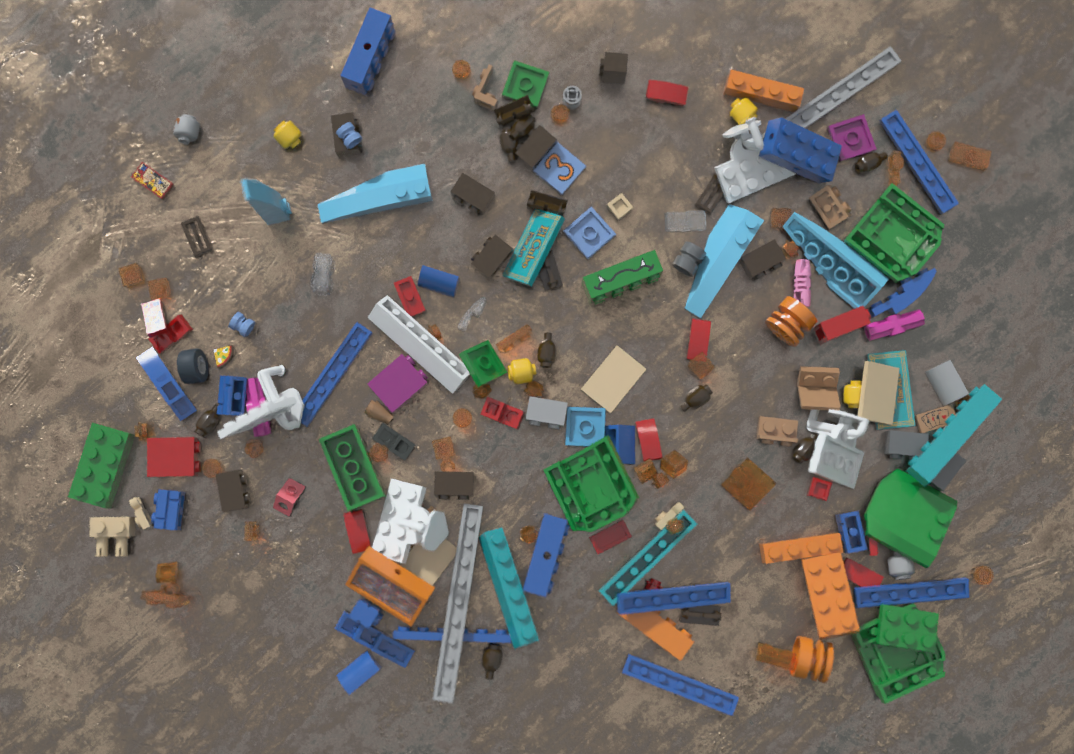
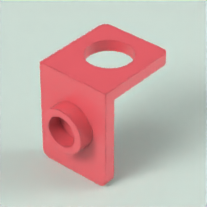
[273,478,305,516]

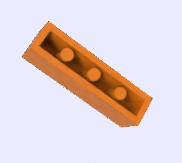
[724,70,804,112]
[759,533,843,564]
[616,610,694,661]

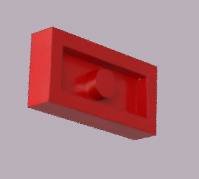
[394,276,426,317]

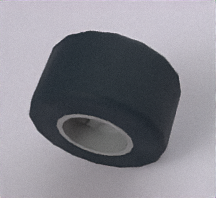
[177,348,209,384]

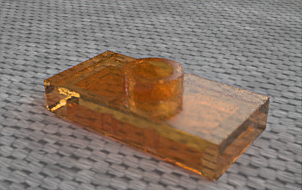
[949,142,992,170]

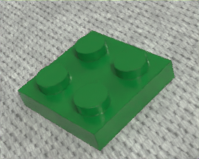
[502,60,549,108]
[459,340,508,388]

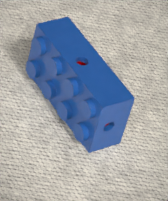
[340,7,396,96]
[759,118,842,183]
[523,514,570,597]

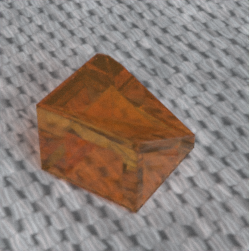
[660,450,689,479]

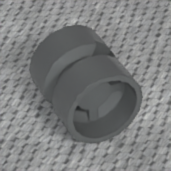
[672,241,707,277]

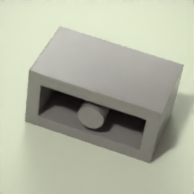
[526,396,568,429]

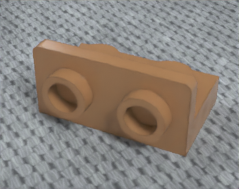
[809,185,852,229]
[757,416,798,447]

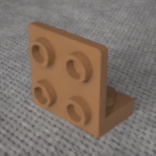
[797,366,840,411]

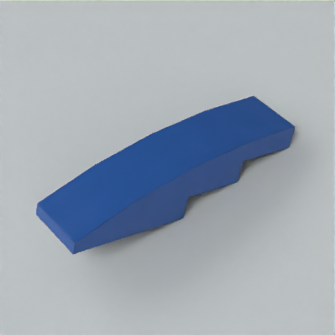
[335,611,415,668]

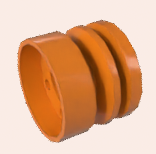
[765,296,818,347]
[790,636,834,683]

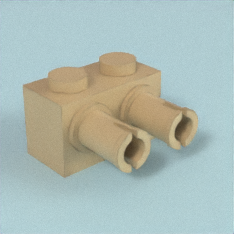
[90,517,136,557]

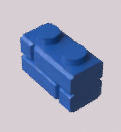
[217,376,247,416]
[151,489,185,530]
[835,511,867,553]
[350,598,384,628]

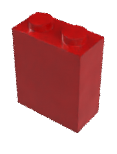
[813,306,871,345]
[147,437,201,478]

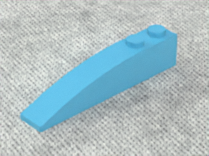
[318,164,432,223]
[241,179,292,225]
[684,204,764,319]
[782,212,889,309]

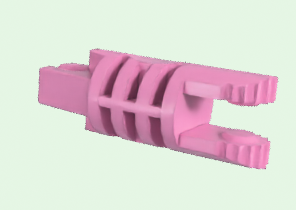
[794,259,811,307]

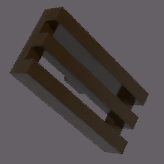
[694,173,724,215]
[181,216,213,258]

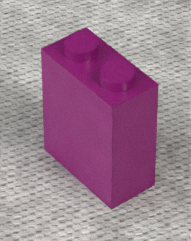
[367,354,428,414]

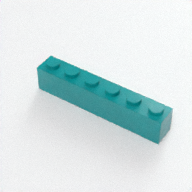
[906,384,1002,486]
[598,510,697,606]
[479,527,539,649]

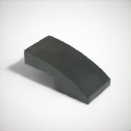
[372,423,415,460]

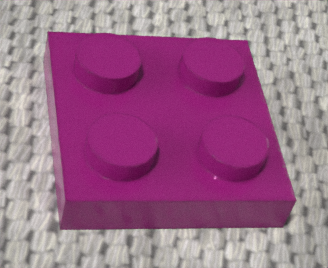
[827,114,876,162]

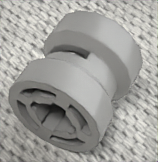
[563,86,582,109]

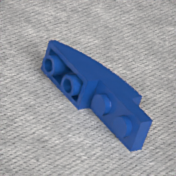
[869,268,936,318]
[136,347,197,421]

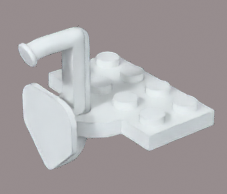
[714,117,796,203]
[217,365,304,439]
[807,409,869,489]
[372,479,449,564]

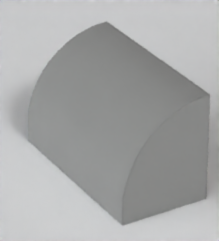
[925,360,969,406]

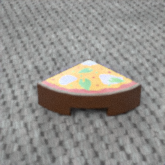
[213,345,234,369]

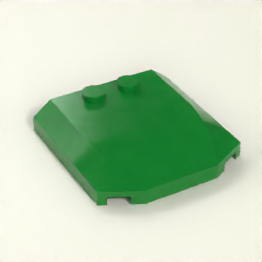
[844,183,945,283]
[544,436,639,532]
[864,468,957,569]
[852,603,946,704]

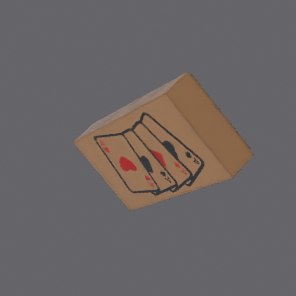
[914,404,955,433]

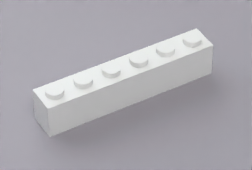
[368,295,470,394]

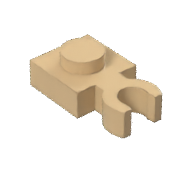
[129,497,154,530]
[654,502,685,530]

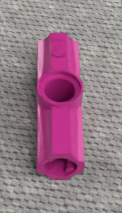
[864,309,925,341]
[246,377,272,437]

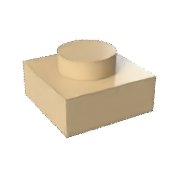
[607,193,633,220]

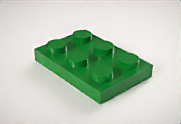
[876,604,939,653]

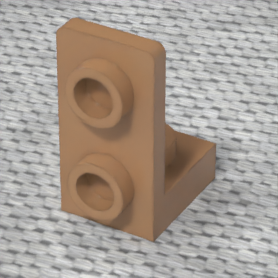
[472,64,498,111]

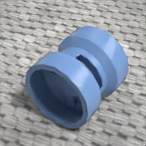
[336,122,362,149]
[228,312,255,337]

